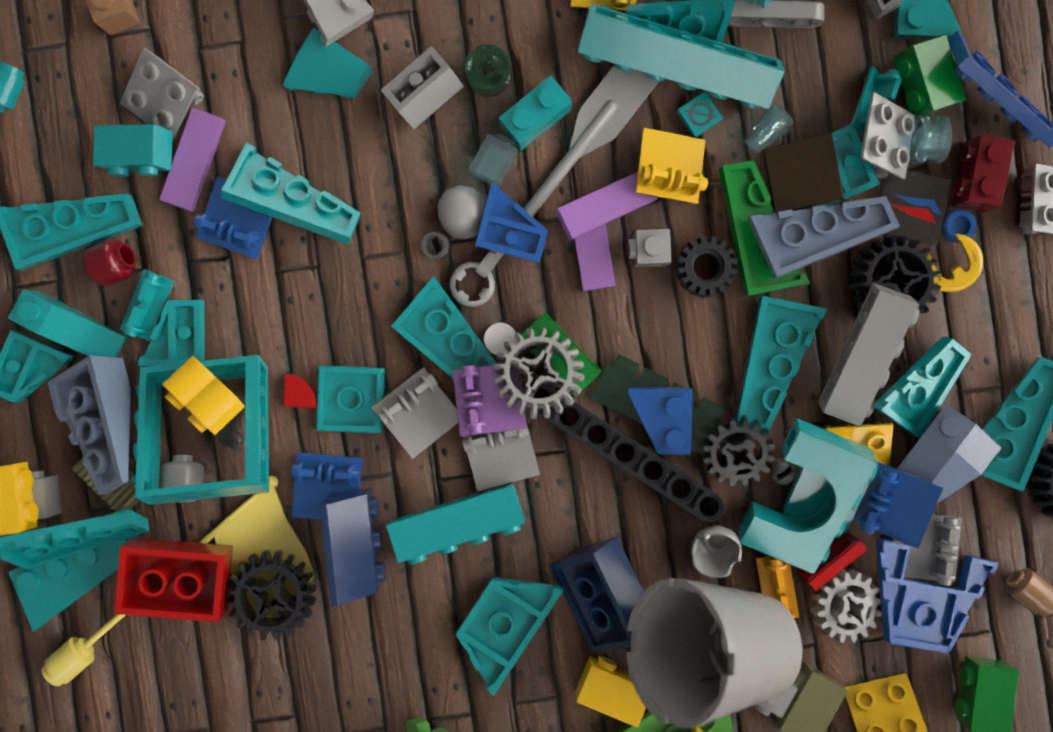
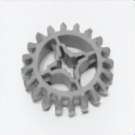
[493,328,584,419]

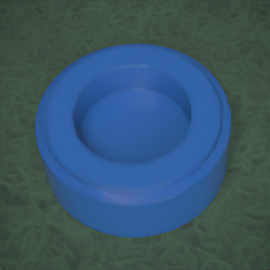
[939,209,977,243]

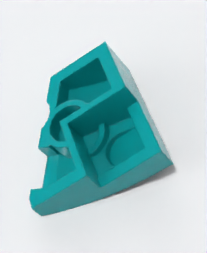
[283,27,373,99]

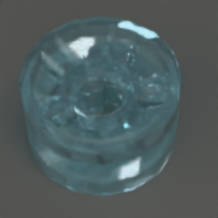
[909,115,952,163]

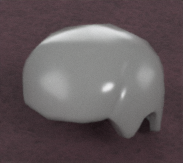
[437,185,486,239]
[691,525,742,578]

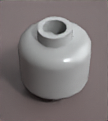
[159,455,204,503]

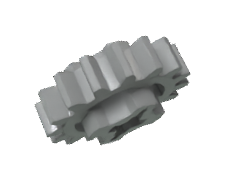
[810,569,882,643]

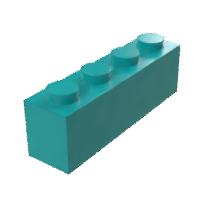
[386,482,525,565]

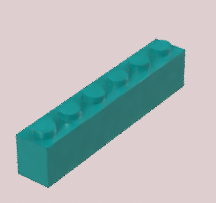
[577,3,785,109]

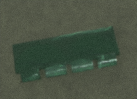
[590,354,724,454]

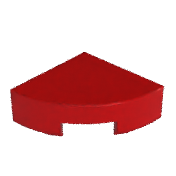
[284,374,317,408]

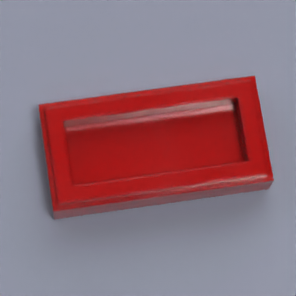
[797,531,867,591]

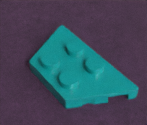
[456,577,563,696]

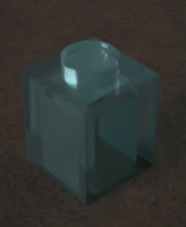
[469,133,518,188]

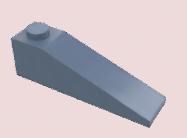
[48,355,131,495]
[897,404,1001,503]

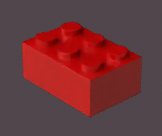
[114,537,233,622]

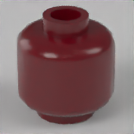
[83,239,137,287]

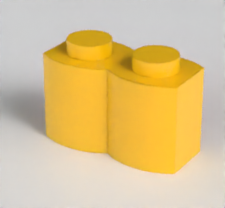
[162,356,245,435]

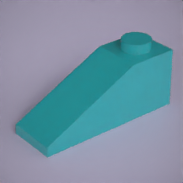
[8,289,127,357]

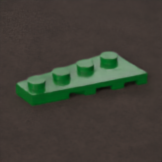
[718,160,810,297]

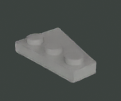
[303,0,374,47]

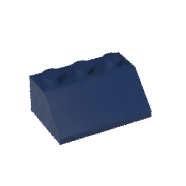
[320,488,386,607]
[550,536,644,652]

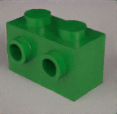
[893,35,966,118]
[955,656,1019,732]

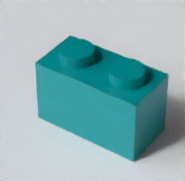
[499,76,572,152]
[93,124,172,177]

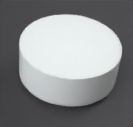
[484,323,516,355]

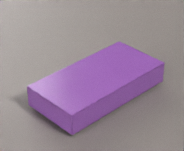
[574,224,616,292]

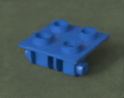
[193,176,272,260]
[291,452,362,520]
[853,462,943,549]

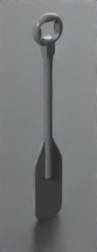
[450,65,659,307]

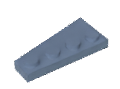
[747,196,900,279]

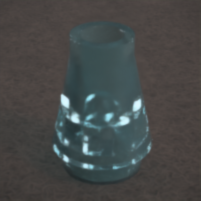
[744,104,794,154]

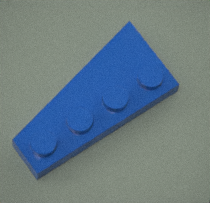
[948,30,1053,148]

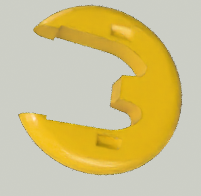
[926,234,983,292]

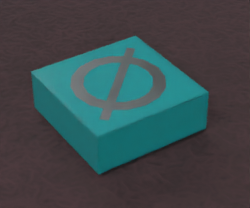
[677,91,723,138]

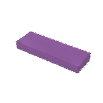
[159,108,226,212]
[555,172,657,241]

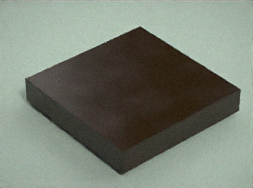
[764,133,844,213]

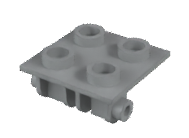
[120,48,204,142]
[860,92,915,180]
[1019,164,1053,235]
[372,367,459,459]
[462,422,540,491]
[892,514,962,585]

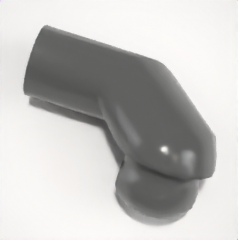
[219,404,245,449]

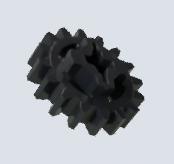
[702,415,776,487]

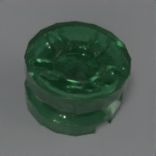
[464,44,511,97]

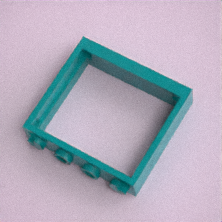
[132,355,269,505]

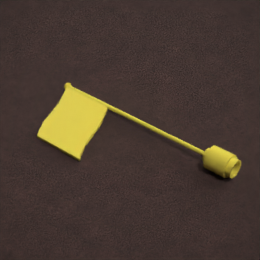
[41,476,314,686]

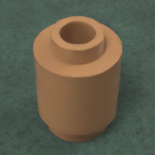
[1006,568,1053,617]

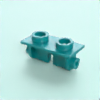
[851,66,902,136]
[120,269,175,341]

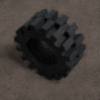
[675,236,738,297]

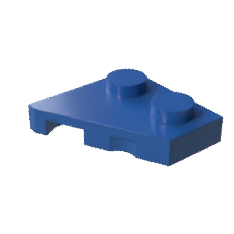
[475,183,548,263]
[628,387,693,455]

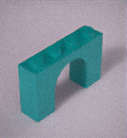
[738,418,878,574]

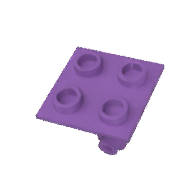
[453,366,527,436]

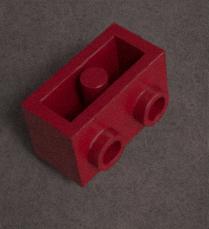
[952,134,1015,213]

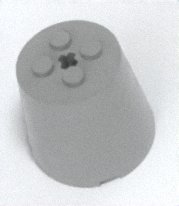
[626,578,802,729]

